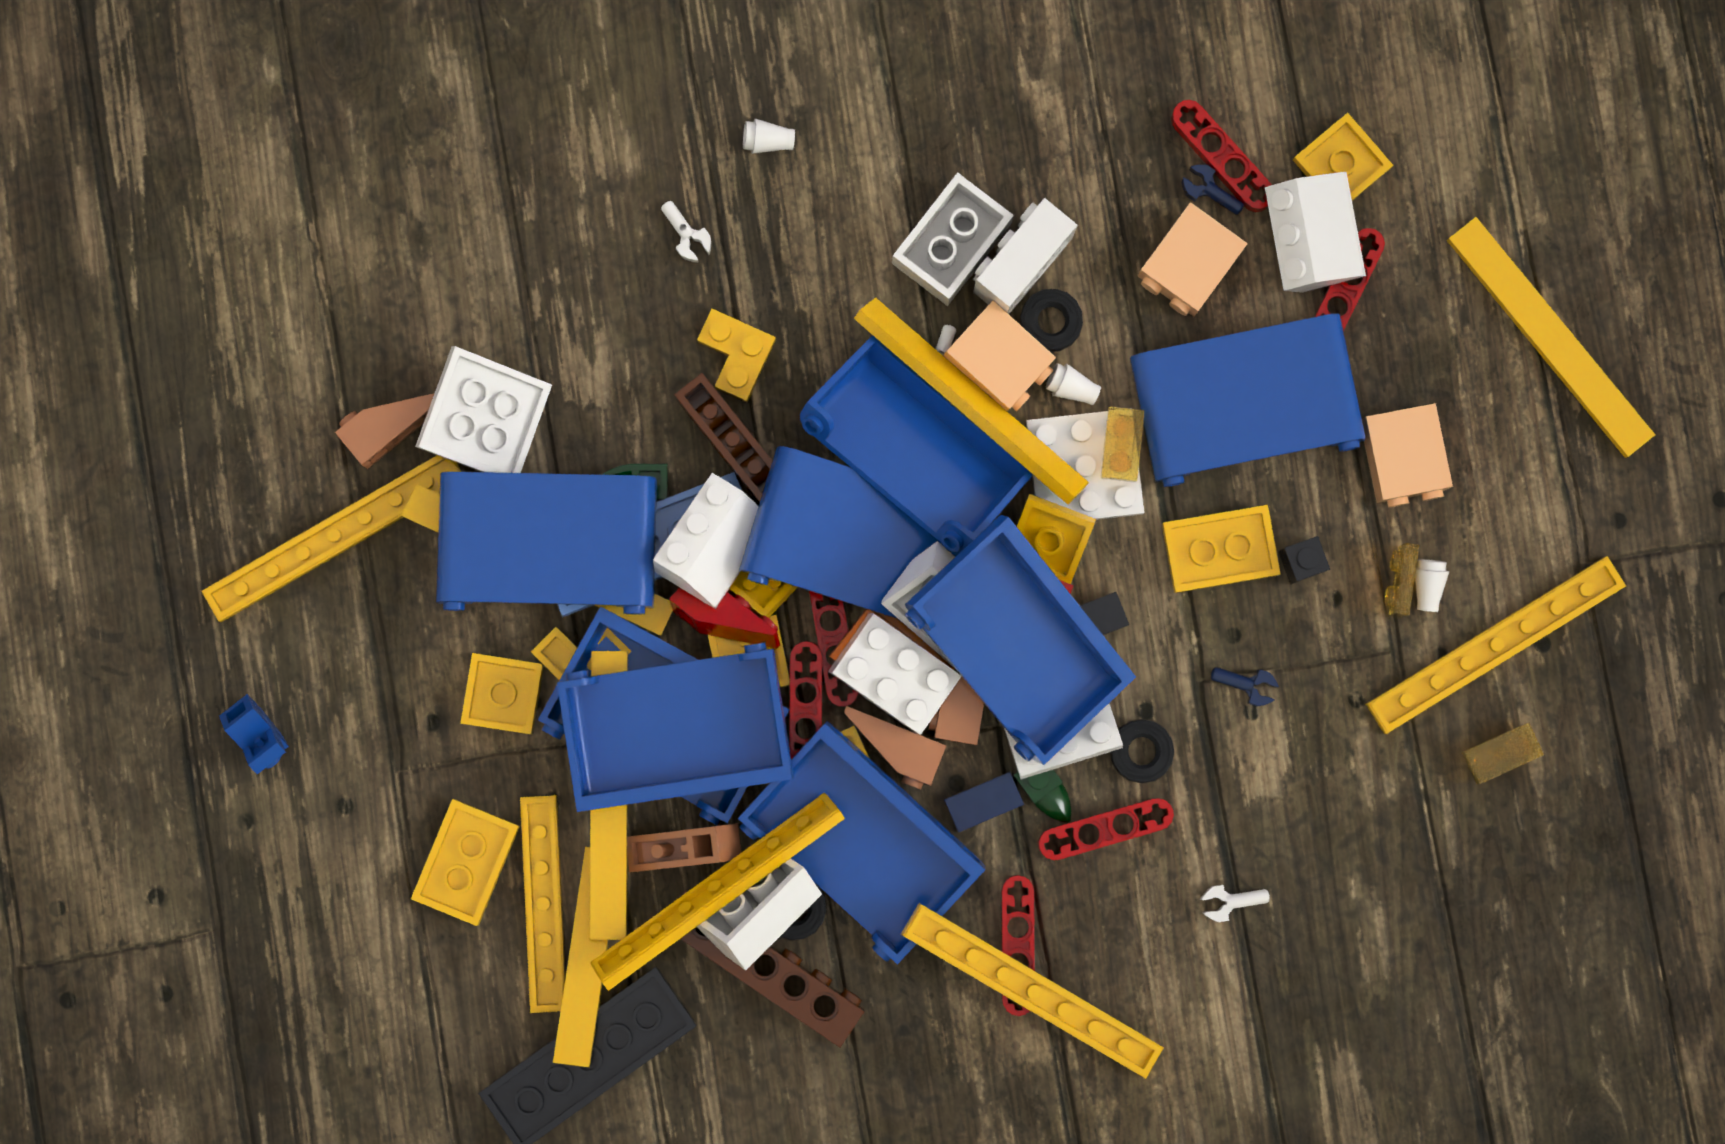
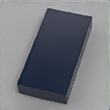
[944,772,1024,833]

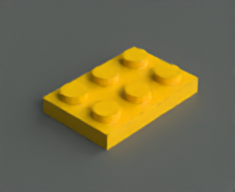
[1162,505,1281,593]
[411,799,520,926]

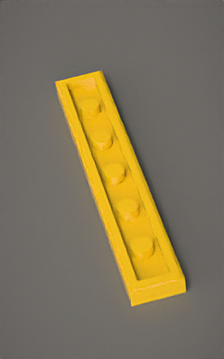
[520,795,566,1013]
[553,847,609,1068]

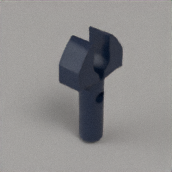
[1182,165,1244,215]
[1211,667,1279,707]

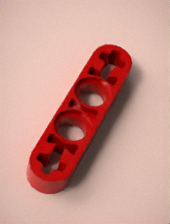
[1171,100,1272,212]
[1314,228,1385,331]
[809,591,858,707]
[789,640,822,759]
[1038,798,1174,860]
[1001,875,1035,1016]

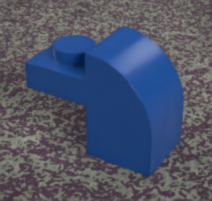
[219,694,289,774]

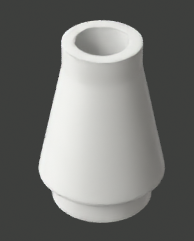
[743,119,795,154]
[1046,363,1101,405]
[1414,559,1449,612]

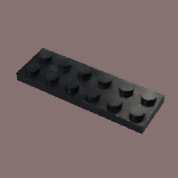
[478,966,697,1144]

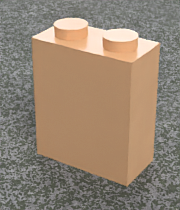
[1138,202,1248,317]
[943,301,1056,412]
[1362,403,1453,508]

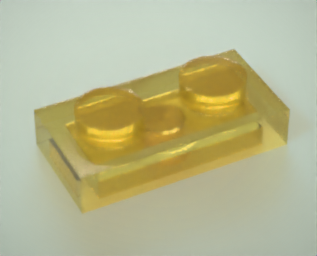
[1100,407,1144,482]
[1385,543,1420,618]
[1462,722,1544,784]

